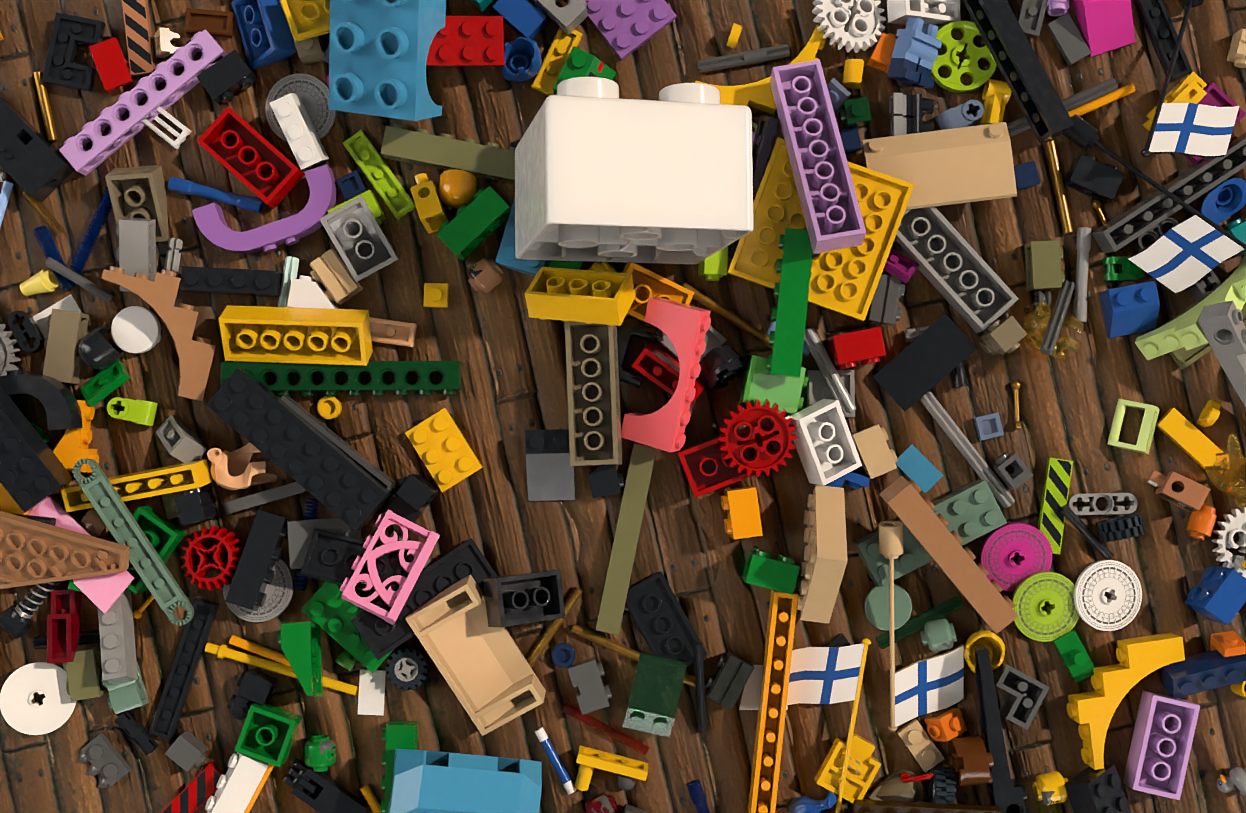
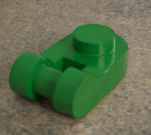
[1102,256,1145,282]

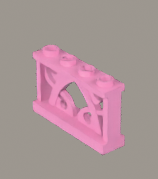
[340,509,440,625]

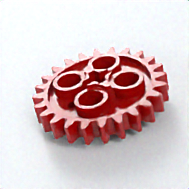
[718,398,798,477]

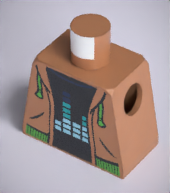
[1147,470,1211,512]

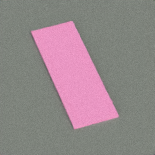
[29,496,134,614]

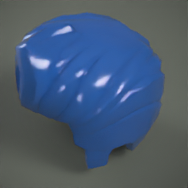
[501,37,542,82]

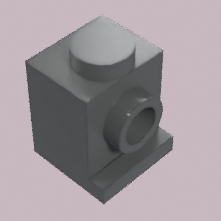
[993,452,1034,490]

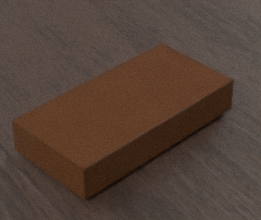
[184,8,235,38]

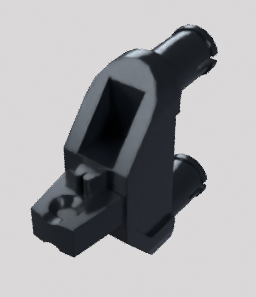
[617,317,659,388]

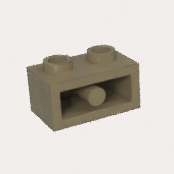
[978,316,1027,356]

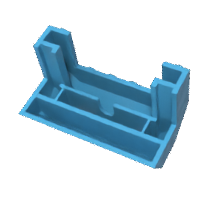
[387,749,542,813]

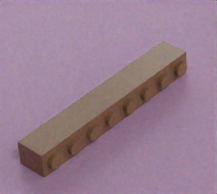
[879,476,1018,634]

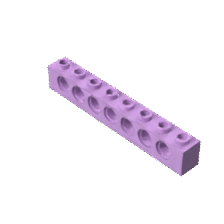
[59,29,228,176]

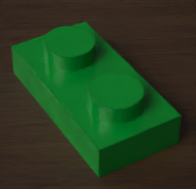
[80,360,130,407]

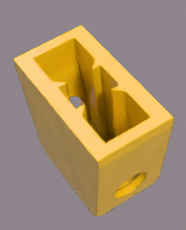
[410,173,448,234]

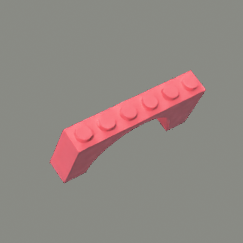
[621,297,711,453]

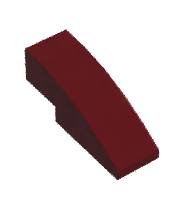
[47,589,82,664]

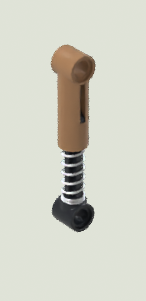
[0,507,109,640]

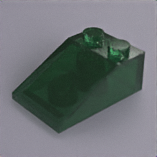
[623,652,687,738]

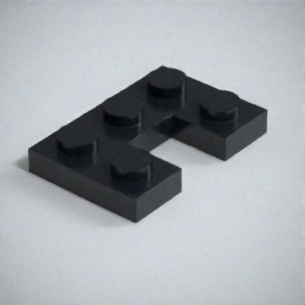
[42,12,106,92]

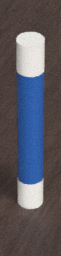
[534,727,576,795]

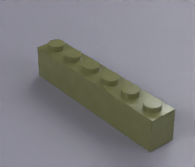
[381,124,516,184]

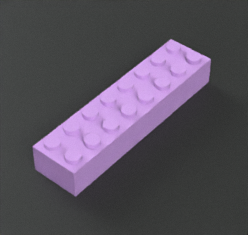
[770,59,866,254]

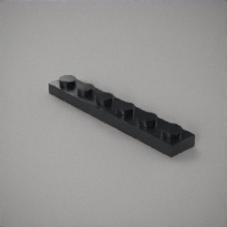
[728,115,778,258]

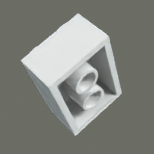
[788,399,862,486]

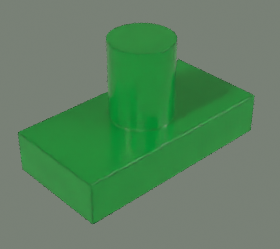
[1052,629,1095,683]

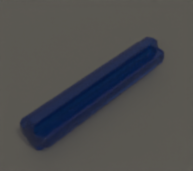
[33,225,75,291]

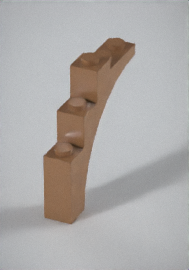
[101,266,216,401]

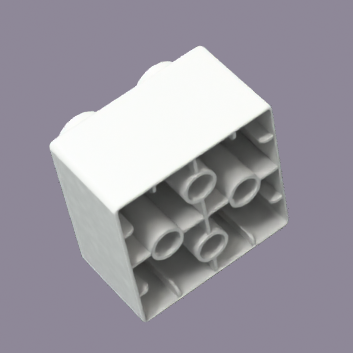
[515,77,754,264]

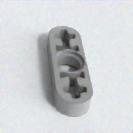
[1067,492,1138,515]

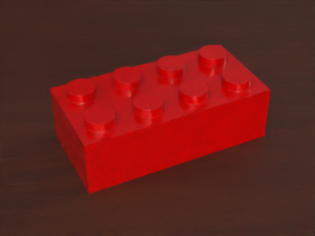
[426,16,505,66]
[196,106,305,209]
[677,419,782,498]

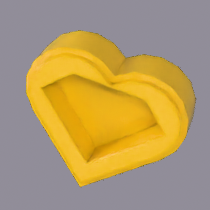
[1197,399,1221,427]

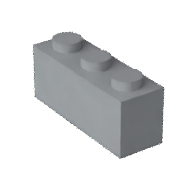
[116,218,156,292]

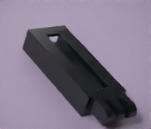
[282,759,369,813]

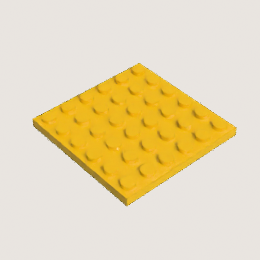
[728,138,915,322]

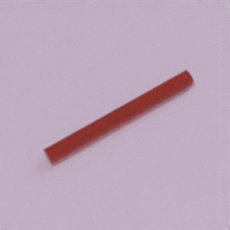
[562,703,649,755]

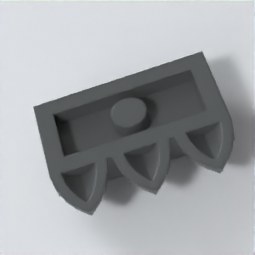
[78,733,132,788]

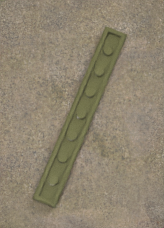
[596,443,657,635]

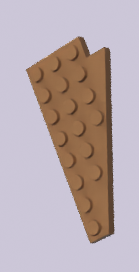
[0,511,130,589]

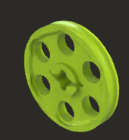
[930,21,997,93]

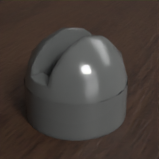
[617,774,636,791]

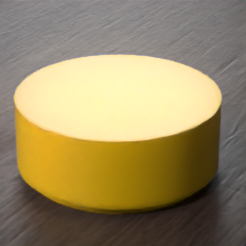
[726,23,742,48]
[317,396,342,419]

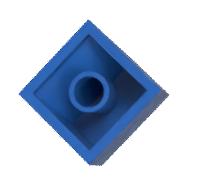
[1099,281,1160,338]

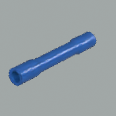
[168,176,264,213]

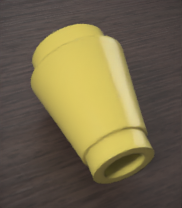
[20,269,59,296]

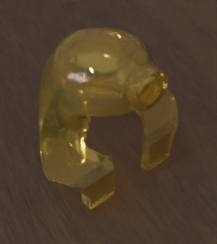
[1021,303,1084,361]
[1205,433,1246,507]

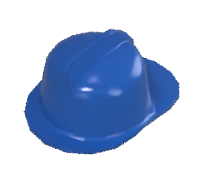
[1201,178,1246,224]

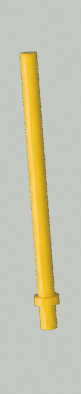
[205,642,358,696]

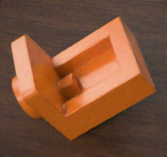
[1210,630,1246,657]
[924,708,967,742]

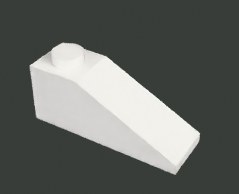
[887,0,961,25]

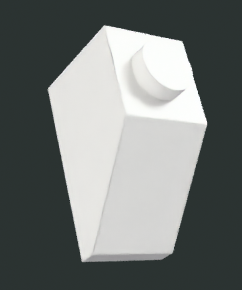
[287,275,338,309]

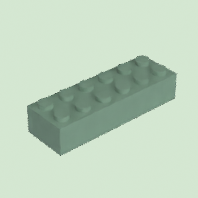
[853,480,1007,587]

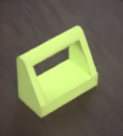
[1107,399,1160,455]

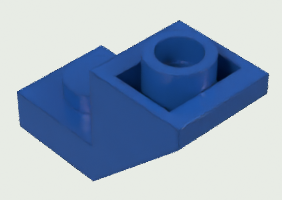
[813,472,870,490]

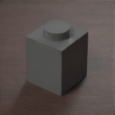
[165,730,209,772]

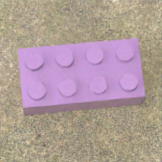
[1122,690,1200,800]

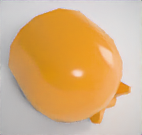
[438,169,477,210]

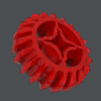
[179,526,244,591]

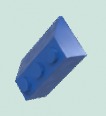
[231,0,297,69]

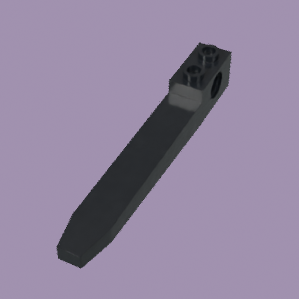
[974,645,1029,813]

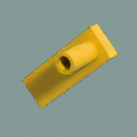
[575,745,648,791]

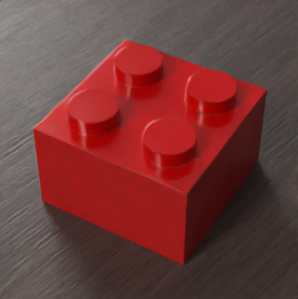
[826,327,886,370]

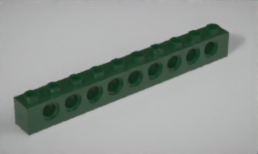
[221,361,462,396]

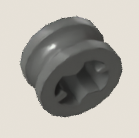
[1033,290,1051,312]

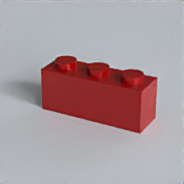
[632,341,705,407]

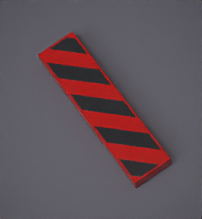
[161,762,225,813]

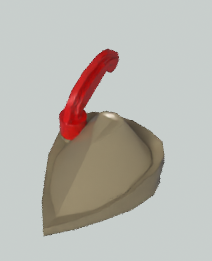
[868,769,934,802]

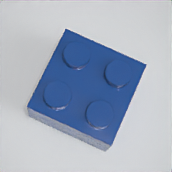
[1185,565,1246,625]

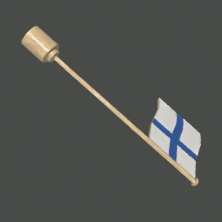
[879,521,964,732]

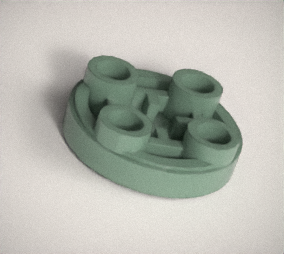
[862,583,912,631]

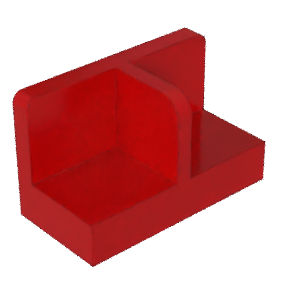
[89,37,133,96]

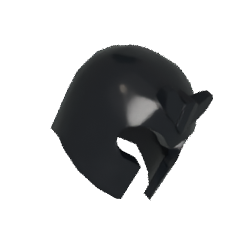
[79,325,125,369]

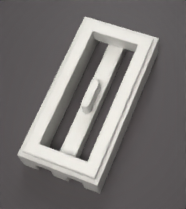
[141,106,192,149]

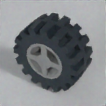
[385,646,430,691]

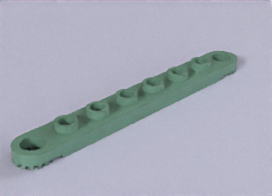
[72,458,194,626]

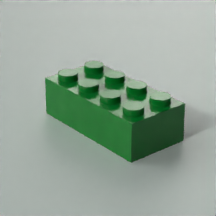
[301,582,396,673]

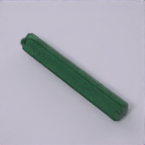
[876,596,963,649]

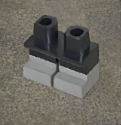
[889,93,934,136]

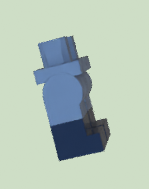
[887,17,942,89]

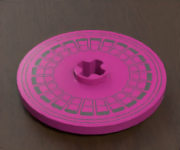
[980,523,1052,592]

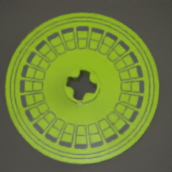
[1011,571,1079,642]

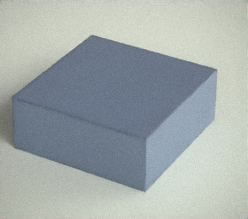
[973,412,1004,441]

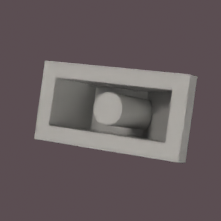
[156,415,207,463]

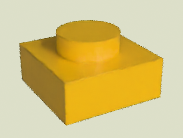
[424,283,449,308]

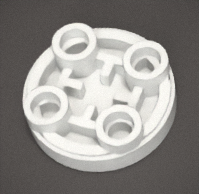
[111,306,162,354]

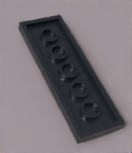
[350,538,498,660]

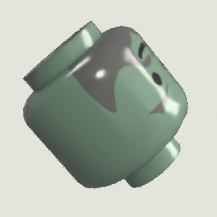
[920,619,957,652]

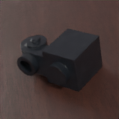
[227,668,278,720]

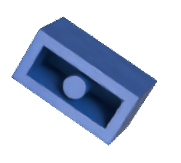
[493,0,548,40]

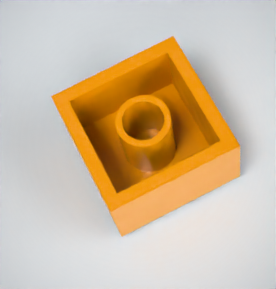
[720,486,763,539]

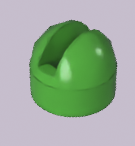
[335,650,356,671]

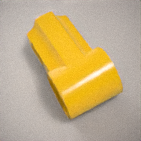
[980,79,1012,125]

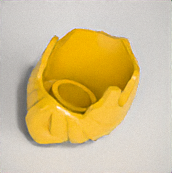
[964,630,1005,673]

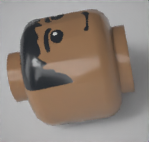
[468,258,503,293]

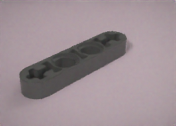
[223,482,308,515]

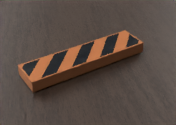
[122,0,155,77]

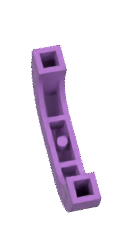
[192,164,337,254]

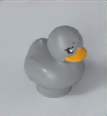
[1216,767,1246,796]

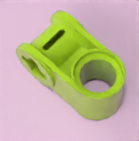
[107,397,158,426]

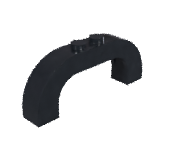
[0,370,83,430]

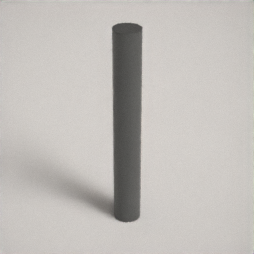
[45,257,114,303]

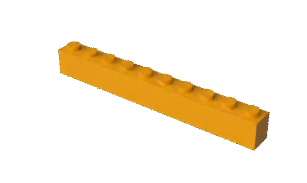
[747,589,798,813]

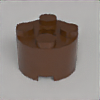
[948,735,994,787]

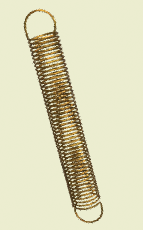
[19,187,68,238]

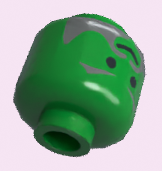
[304,735,336,772]

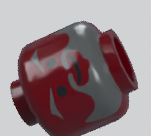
[584,792,620,813]

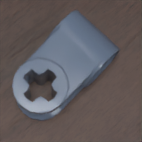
[935,99,984,130]

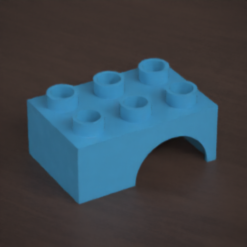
[329,0,446,121]

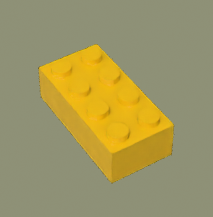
[524,267,635,326]

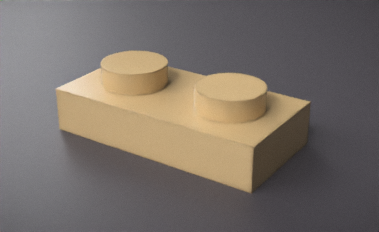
[896,718,944,773]

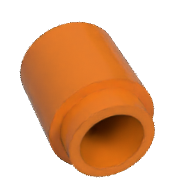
[1186,505,1217,541]

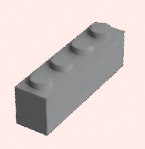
[98,588,138,684]

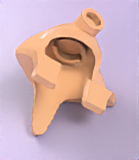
[207,442,277,490]

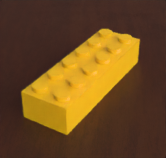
[218,305,373,366]

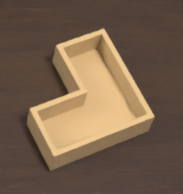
[796,485,848,623]

